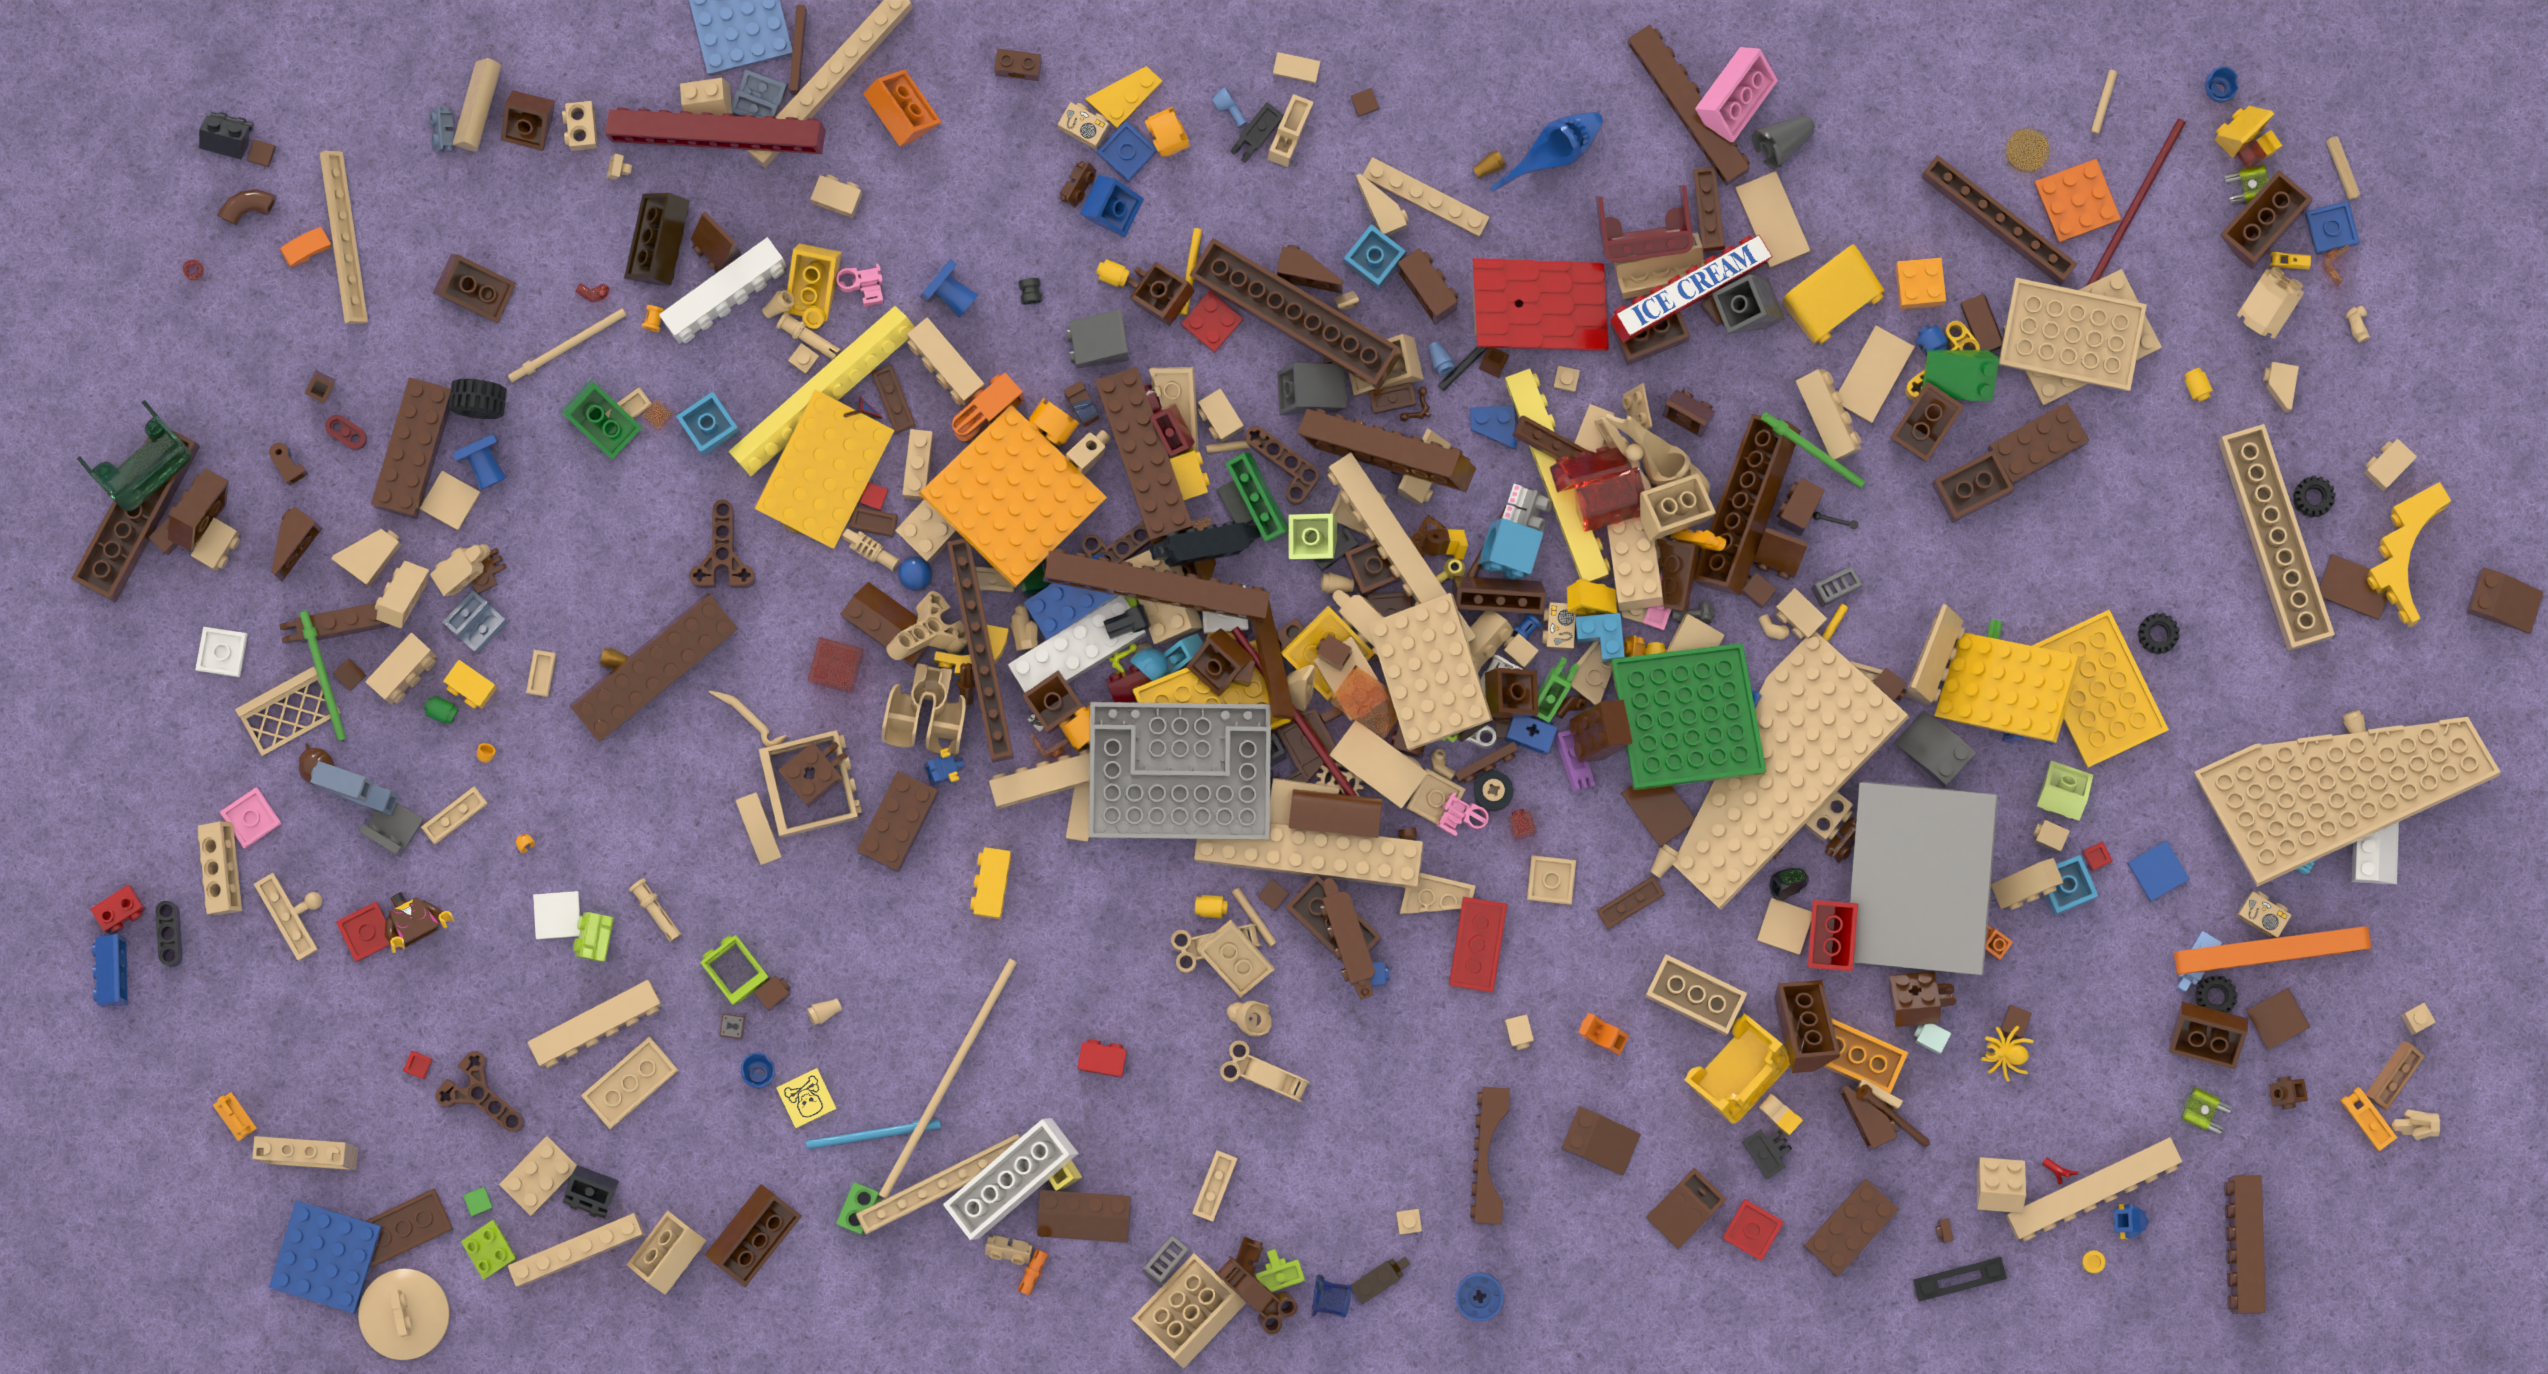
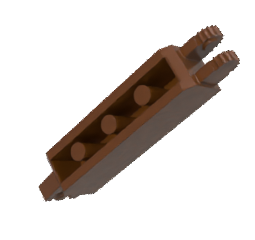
[279,603,390,644]
[1319,878,1375,1000]

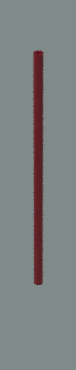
[2086,119,2186,286]
[1231,626,1358,796]

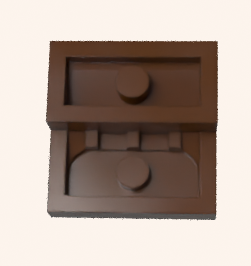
[2246,988,2310,1050]

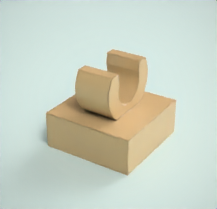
[606,154,632,180]

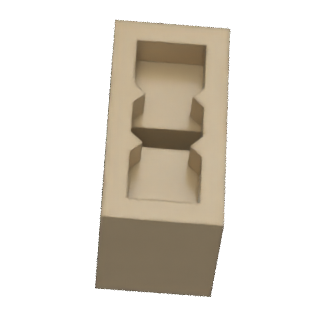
[562,101,598,151]
[1803,792,1853,841]

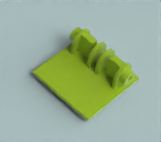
[461,1219,516,1280]

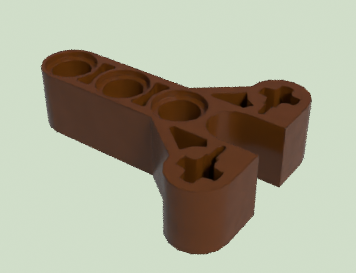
[689,499,756,588]
[435,1051,525,1133]

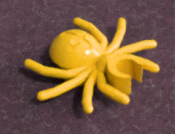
[1981,1026,2034,1082]

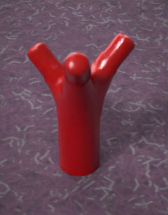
[2042,1157,2078,1185]

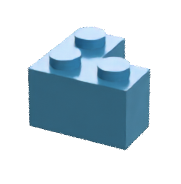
[1575,613,1625,663]

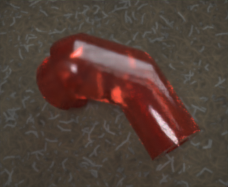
[575,283,610,302]

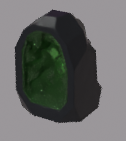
[1769,868,1809,900]

